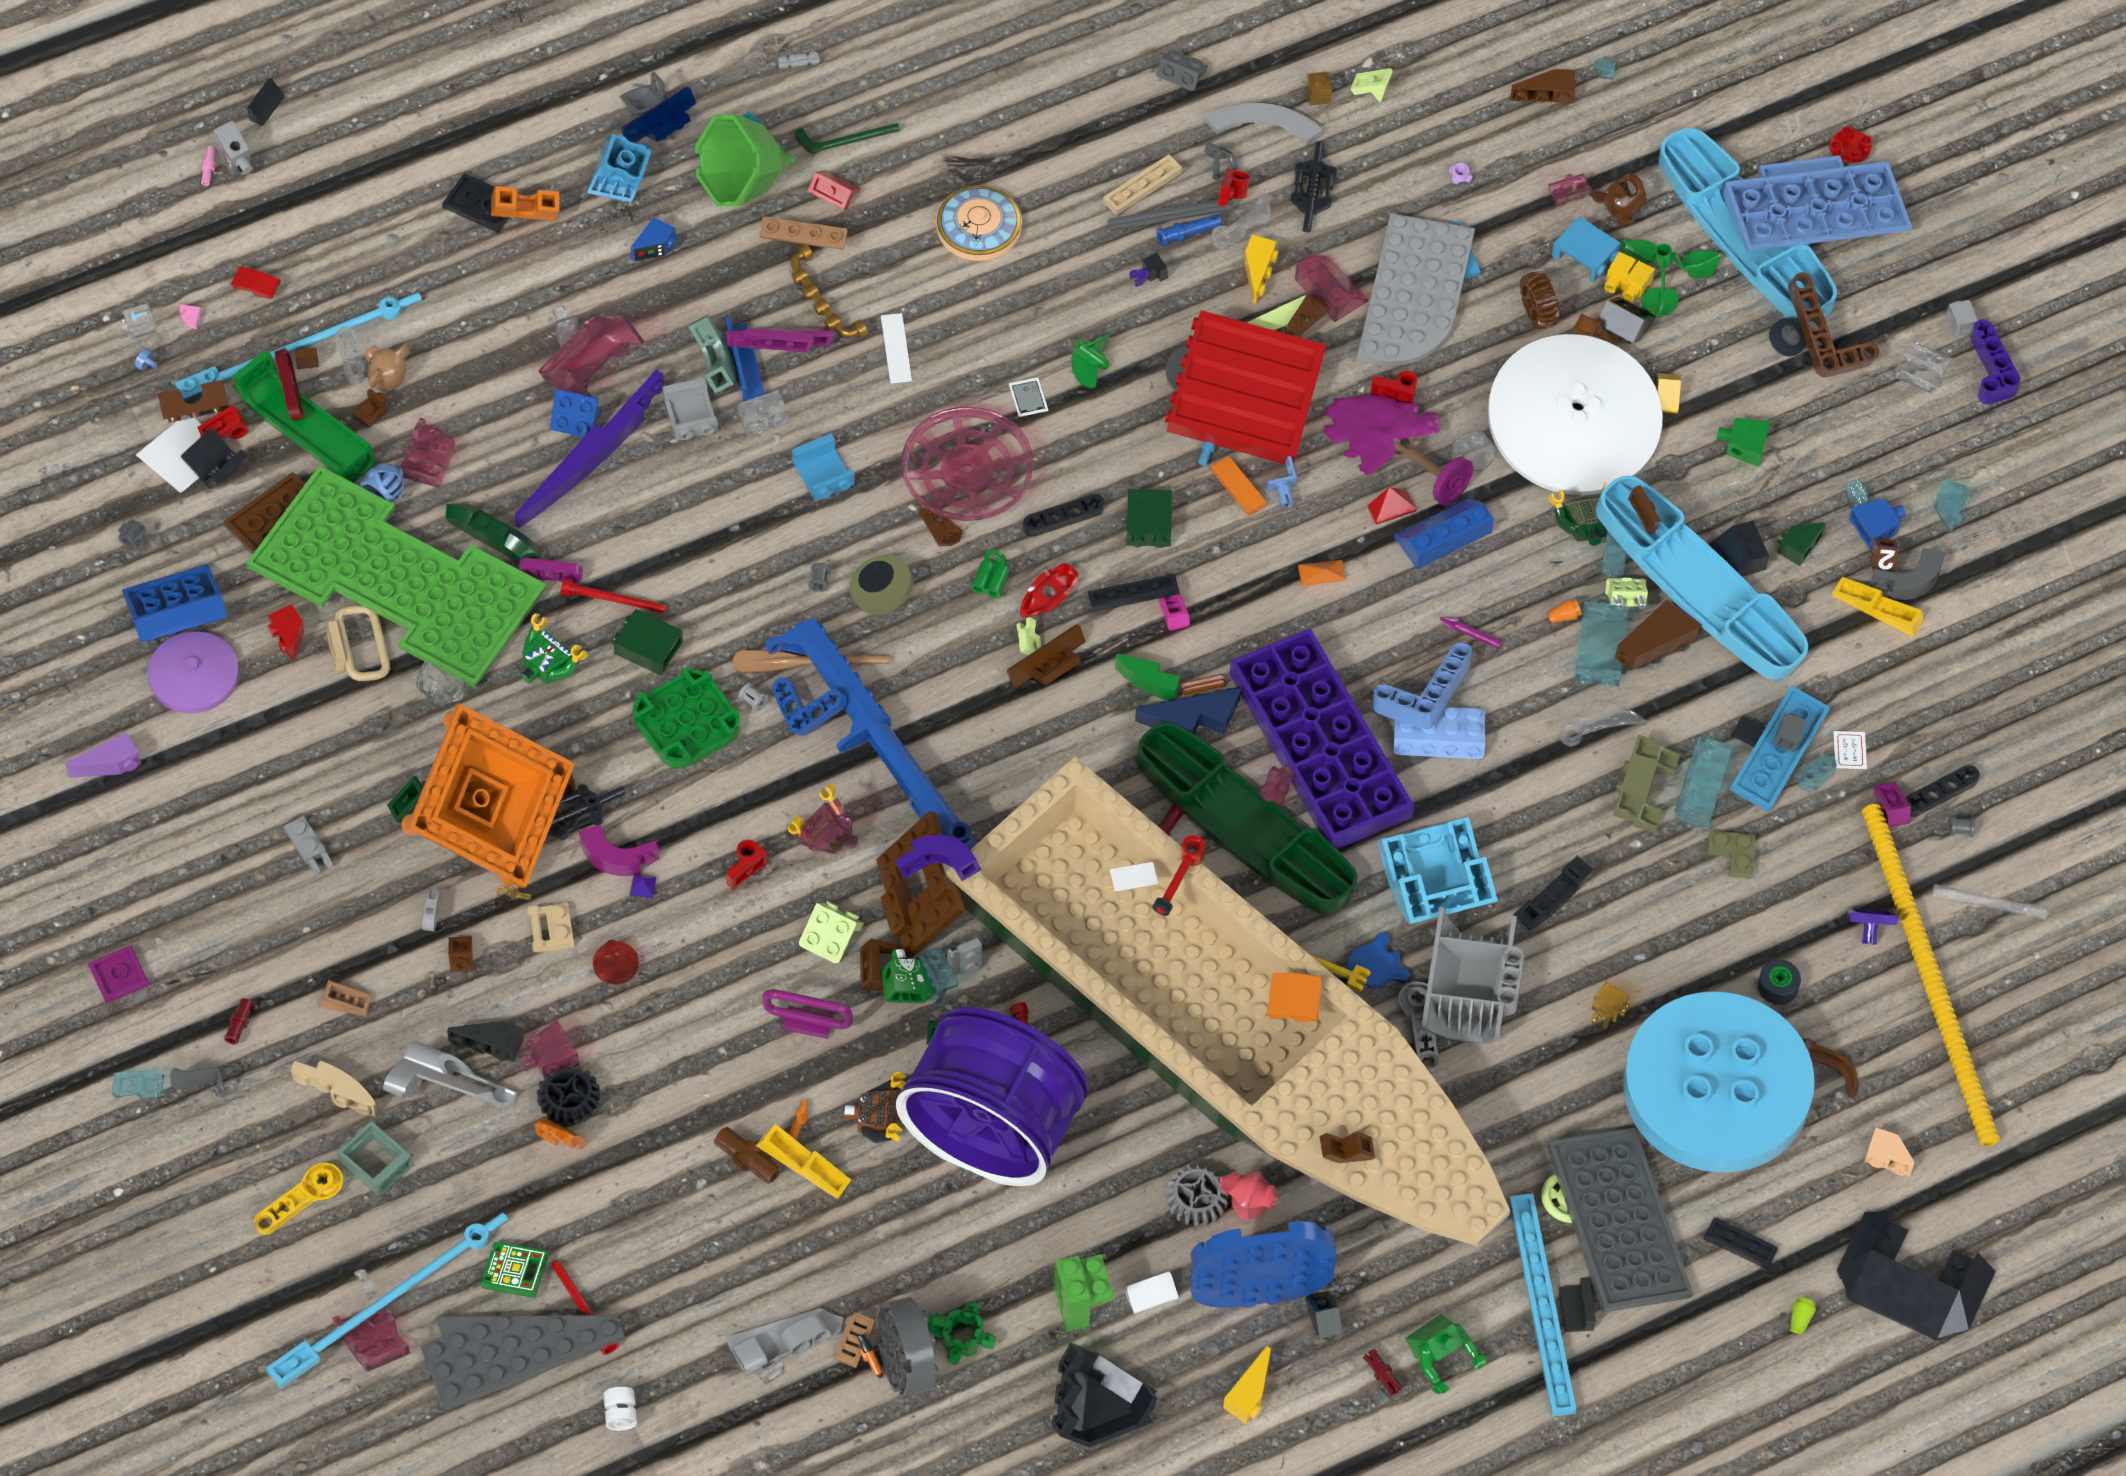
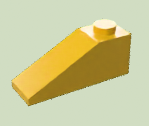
[1223,1346,1271,1424]

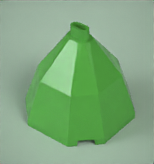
[695,114,795,206]

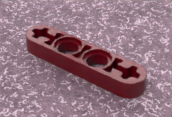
[275,348,305,422]

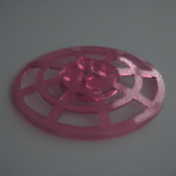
[901,407,1033,521]

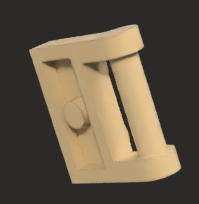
[527,903,574,952]

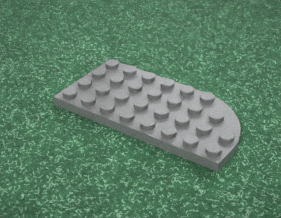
[1357,214,1475,366]

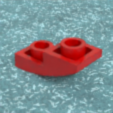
[231,266,281,299]

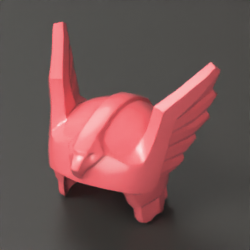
[1220,1170,1278,1220]

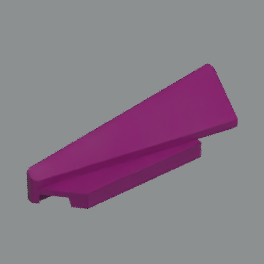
[726,326,834,353]

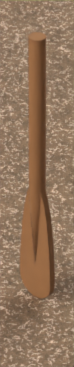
[733,650,890,673]

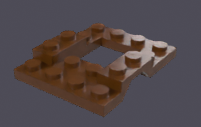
[876,811,966,958]

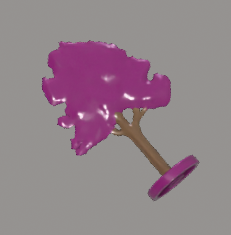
[1324,394,1474,505]

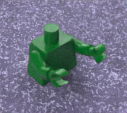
[1405,1314,1487,1394]

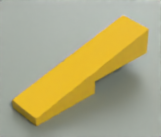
[1832,577,1924,638]
[756,1124,851,1199]

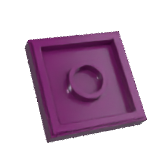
[88,946,149,1004]

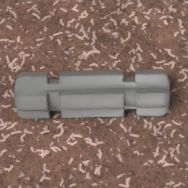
[778,52,819,69]

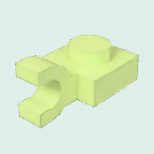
[1016,617,1041,655]

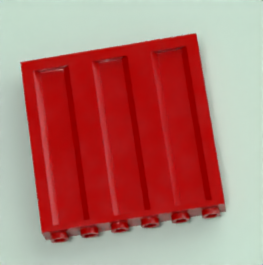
[1164,310,1326,465]

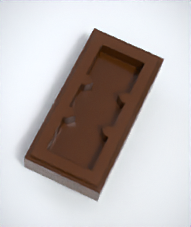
[1628,485,1661,534]

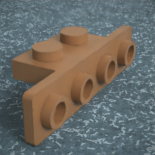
[759,217,847,250]

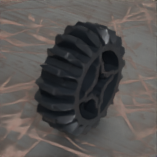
[537,1064,601,1127]

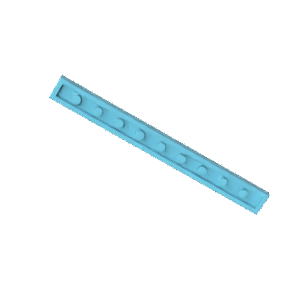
[1509,1194,1576,1417]

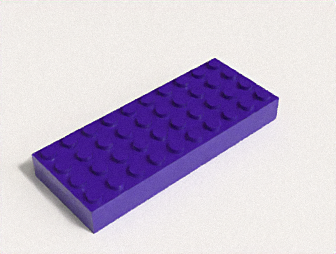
[1229,628,1414,849]

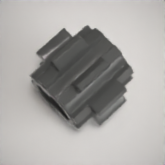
[118,519,147,549]

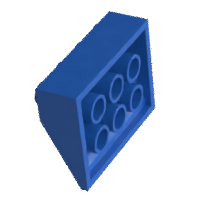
[122,564,227,643]

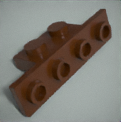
[1007,624,1085,688]

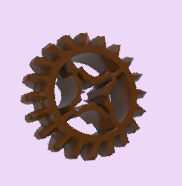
[1519,271,1560,329]

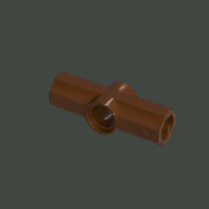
[714,1127,781,1184]

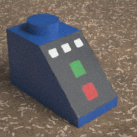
[631,217,677,261]

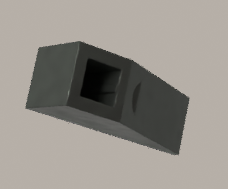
[447,1021,524,1062]

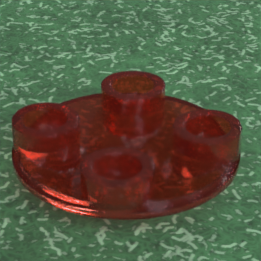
[593,940,639,985]

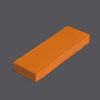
[1211,456,1267,517]

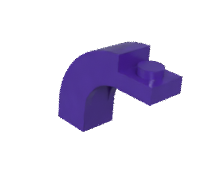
[895,835,982,881]

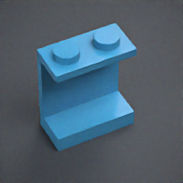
[1552,216,1621,282]
[791,433,854,501]

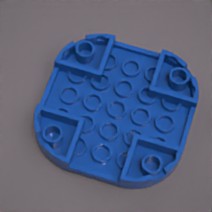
[1189,1221,1337,1308]

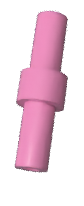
[201,146,216,186]

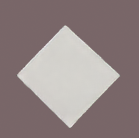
[136,415,232,493]

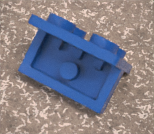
[550,388,602,438]

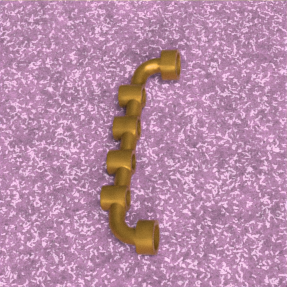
[791,244,868,338]

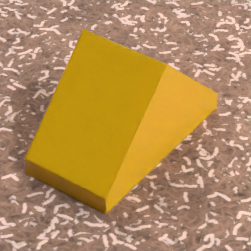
[1656,373,1681,413]

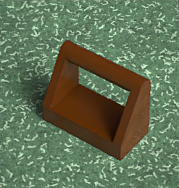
[860,938,902,991]

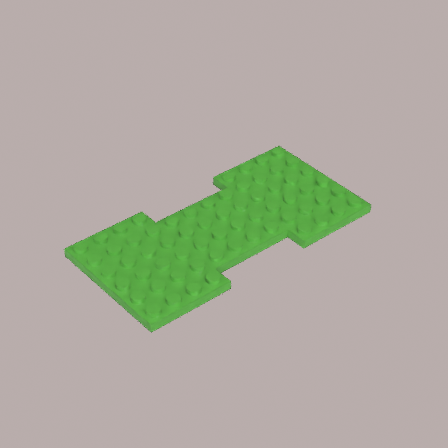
[246,465,546,688]

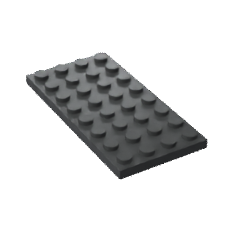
[1546,1128,1693,1313]

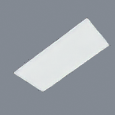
[1110,862,1158,892]

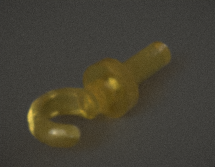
[497,886,531,900]

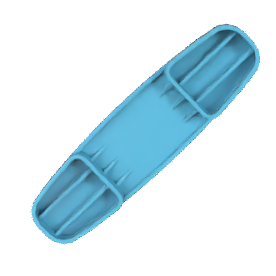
[1659,128,1837,325]
[1596,475,1808,680]

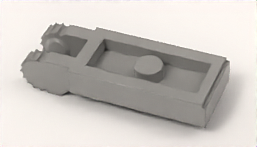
[283,816,333,875]

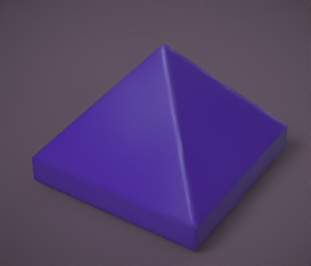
[630,874,657,898]

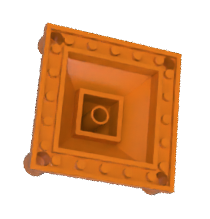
[401,704,575,888]

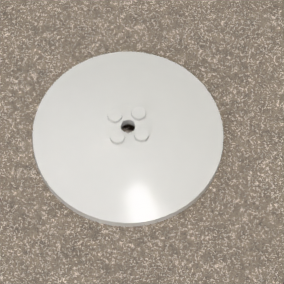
[1488,334,1662,495]

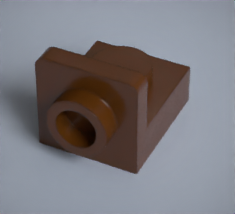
[352,389,387,428]
[448,936,474,972]

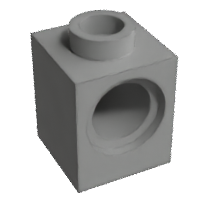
[1946,300,1978,337]

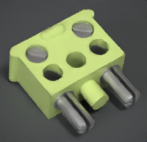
[1605,577,1648,609]

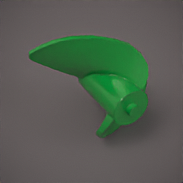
[1071,332,1110,388]

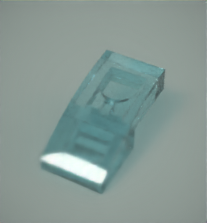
[111,1071,165,1099]

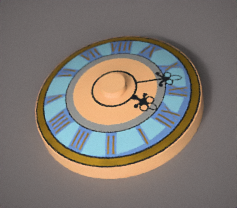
[936,186,1022,261]

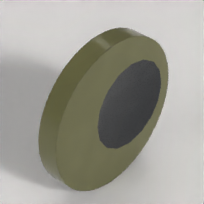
[850,555,914,615]

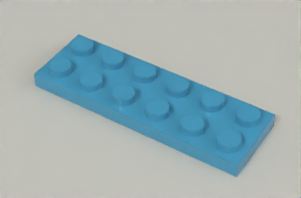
[1729,685,1830,813]

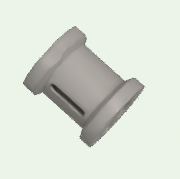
[738,682,768,712]

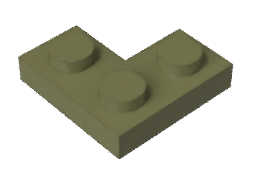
[1708,831,1755,879]

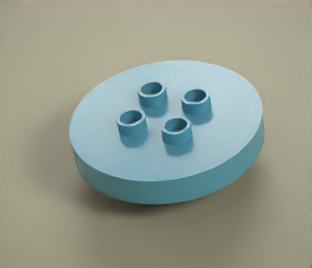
[1623,992,1814,1172]

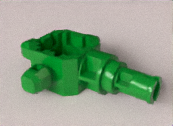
[927,1301,996,1365]

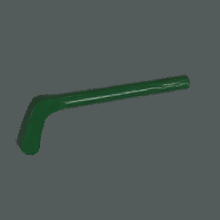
[795,123,900,154]

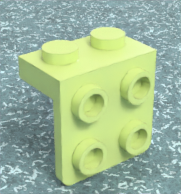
[799,901,864,963]

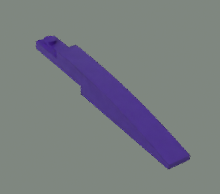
[514,369,664,528]

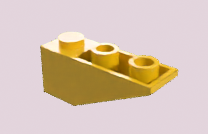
[1244,235,1279,304]

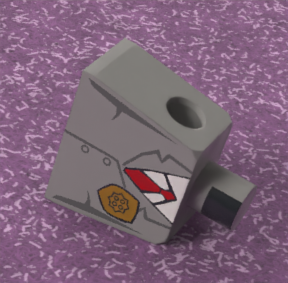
[214,121,253,175]

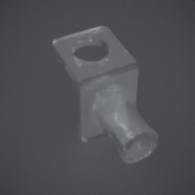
[552,305,585,356]

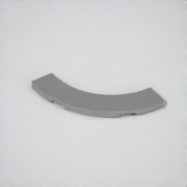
[1204,103,1323,145]

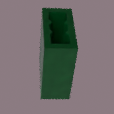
[1126,489,1172,548]
[612,609,683,676]

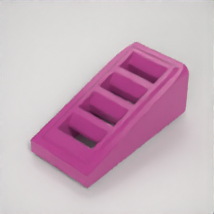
[1158,591,1190,631]

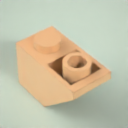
[1865,1128,1915,1176]

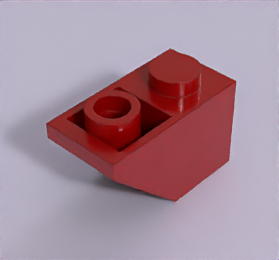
[267,604,305,660]

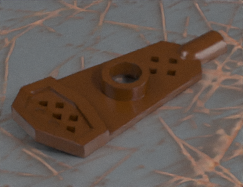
[1285,295,1330,336]
[915,496,963,547]

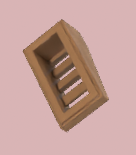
[319,980,372,1016]
[834,1312,876,1368]

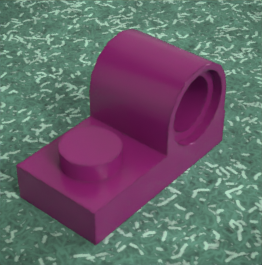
[1874,782,1911,828]

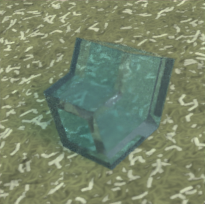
[1594,56,1616,80]

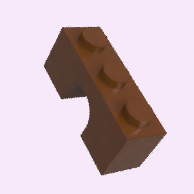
[157,380,228,423]

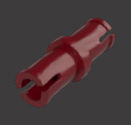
[224,998,254,1045]
[1363,1349,1403,1396]

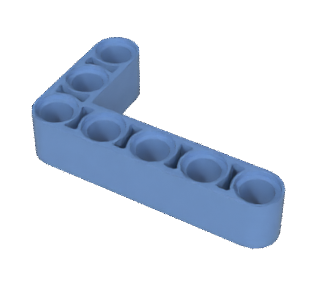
[1373,643,1472,729]

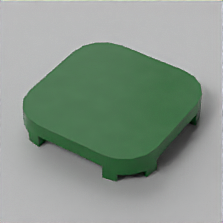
[632,667,740,768]

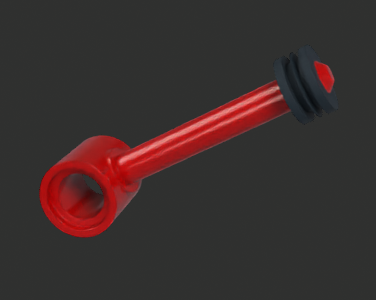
[1152,835,1205,916]

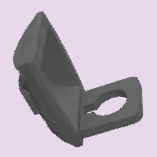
[620,72,666,115]

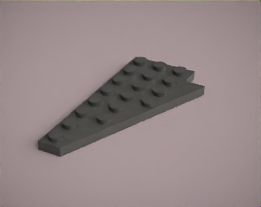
[420,1315,626,1412]

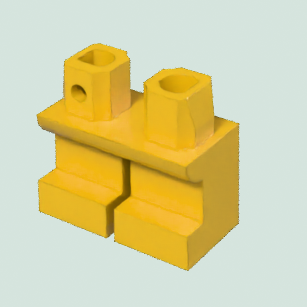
[1604,252,1655,302]

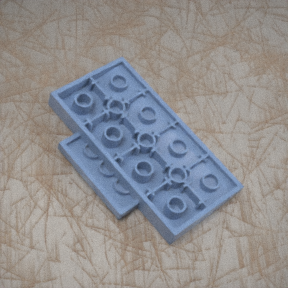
[1723,156,1912,252]

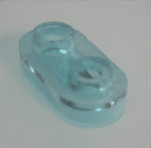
[1798,755,1837,792]

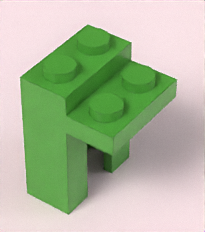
[1054,1254,1114,1332]

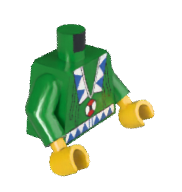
[520,613,588,684]

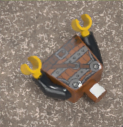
[845,1072,906,1143]

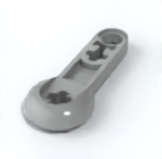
[1398,981,1439,1074]

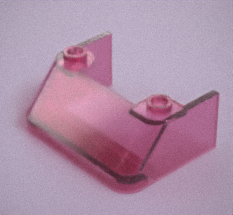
[539,315,645,396]

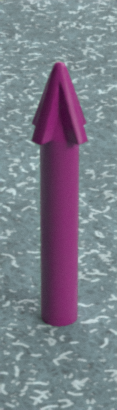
[1440,617,1503,649]

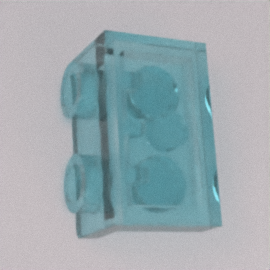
[917,947,959,1005]

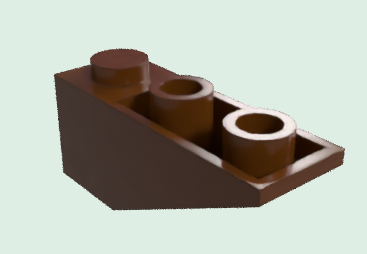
[1510,69,1575,103]

